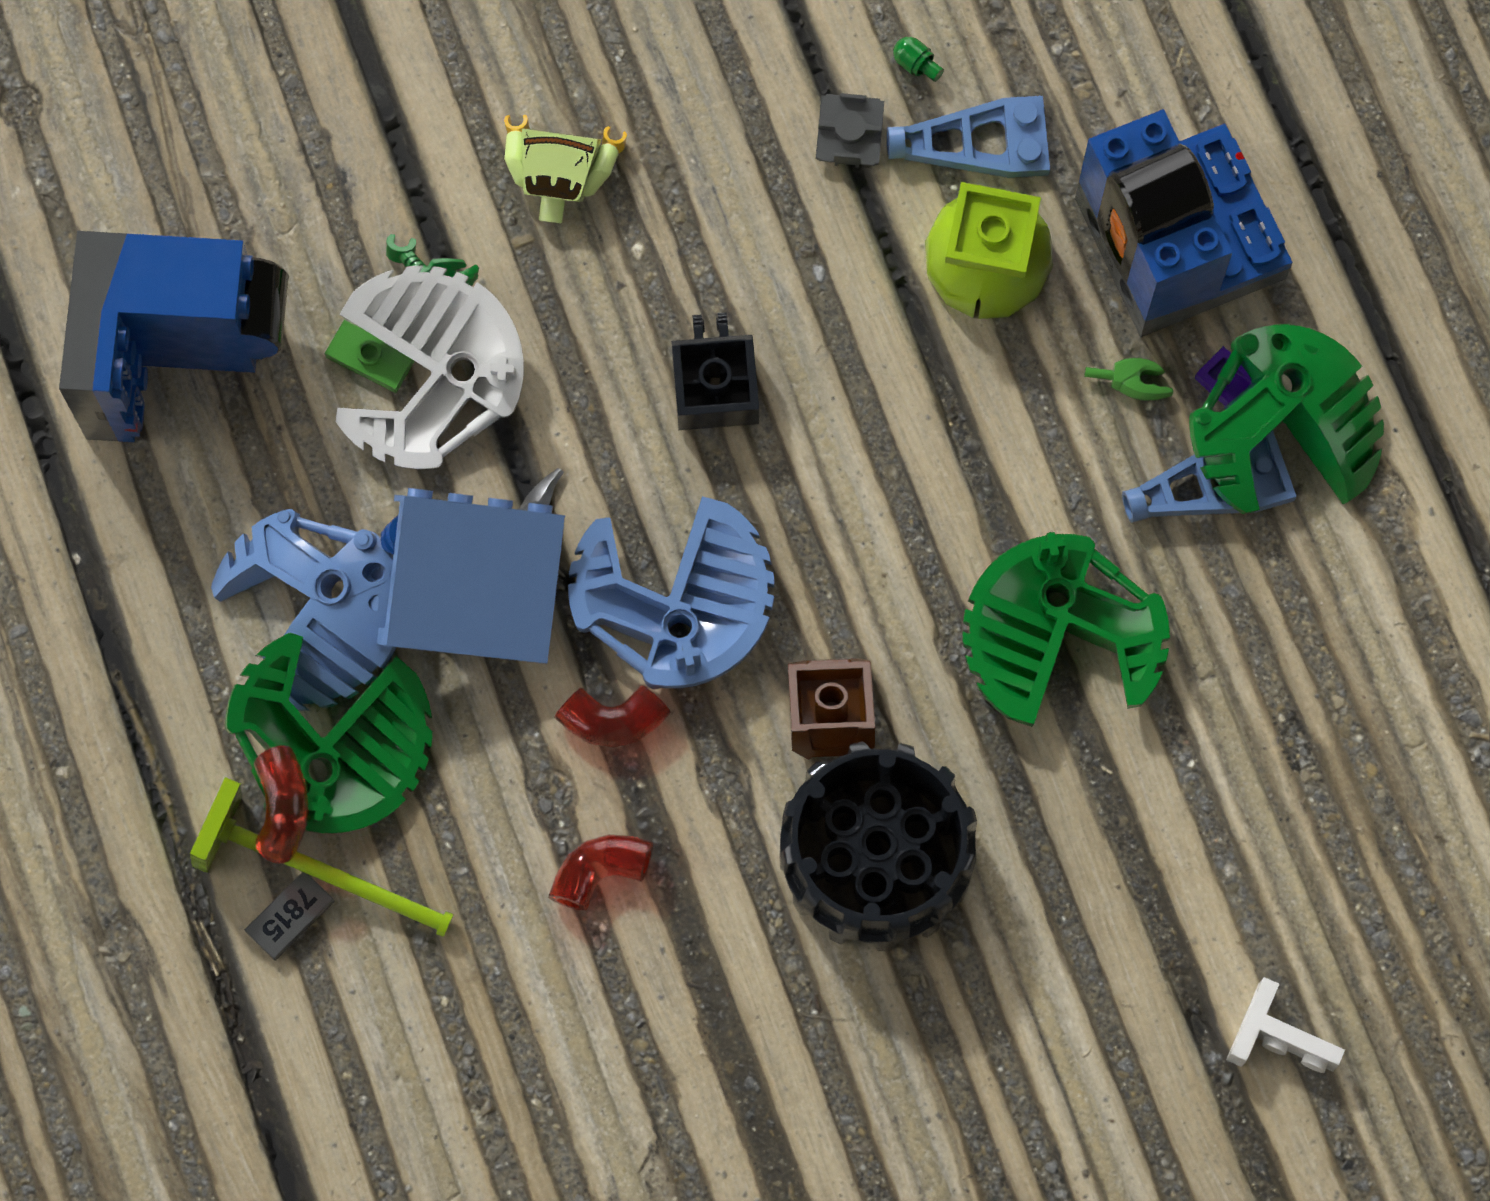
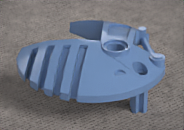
[568,496,774,689]
[211,509,396,711]

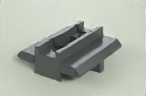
[815,93,885,168]

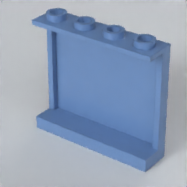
[377,488,565,664]

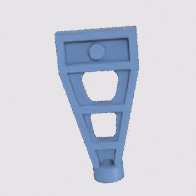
[886,96,1050,178]
[1122,430,1297,523]

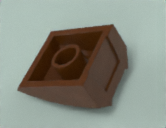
[788,658,875,760]

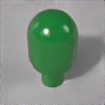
[893,37,944,82]

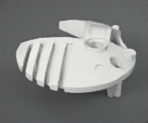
[336,266,524,469]

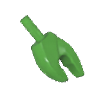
[1084,358,1174,401]

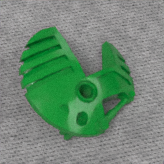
[1189,324,1384,514]
[962,532,1170,727]
[225,633,433,834]

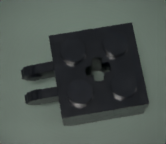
[671,312,759,431]

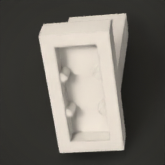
[1226,977,1345,1073]

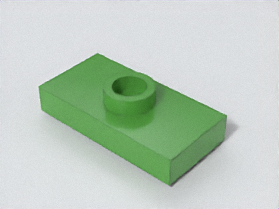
[324,320,415,393]

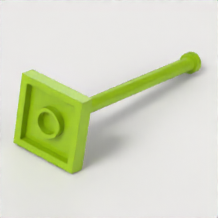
[190,777,454,937]

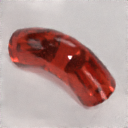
[554,685,671,748]
[254,745,308,864]
[548,834,653,911]

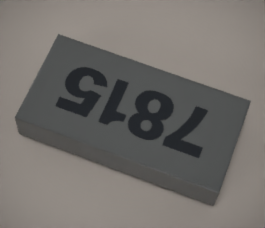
[244,872,335,961]

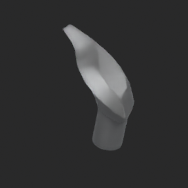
[517,468,564,511]

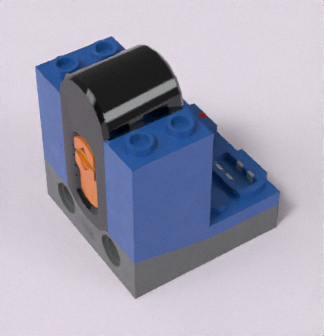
[1075,109,1293,338]
[59,231,289,443]

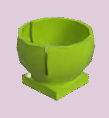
[925,182,1053,319]

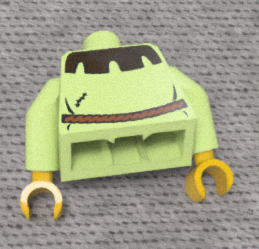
[504,115,627,223]

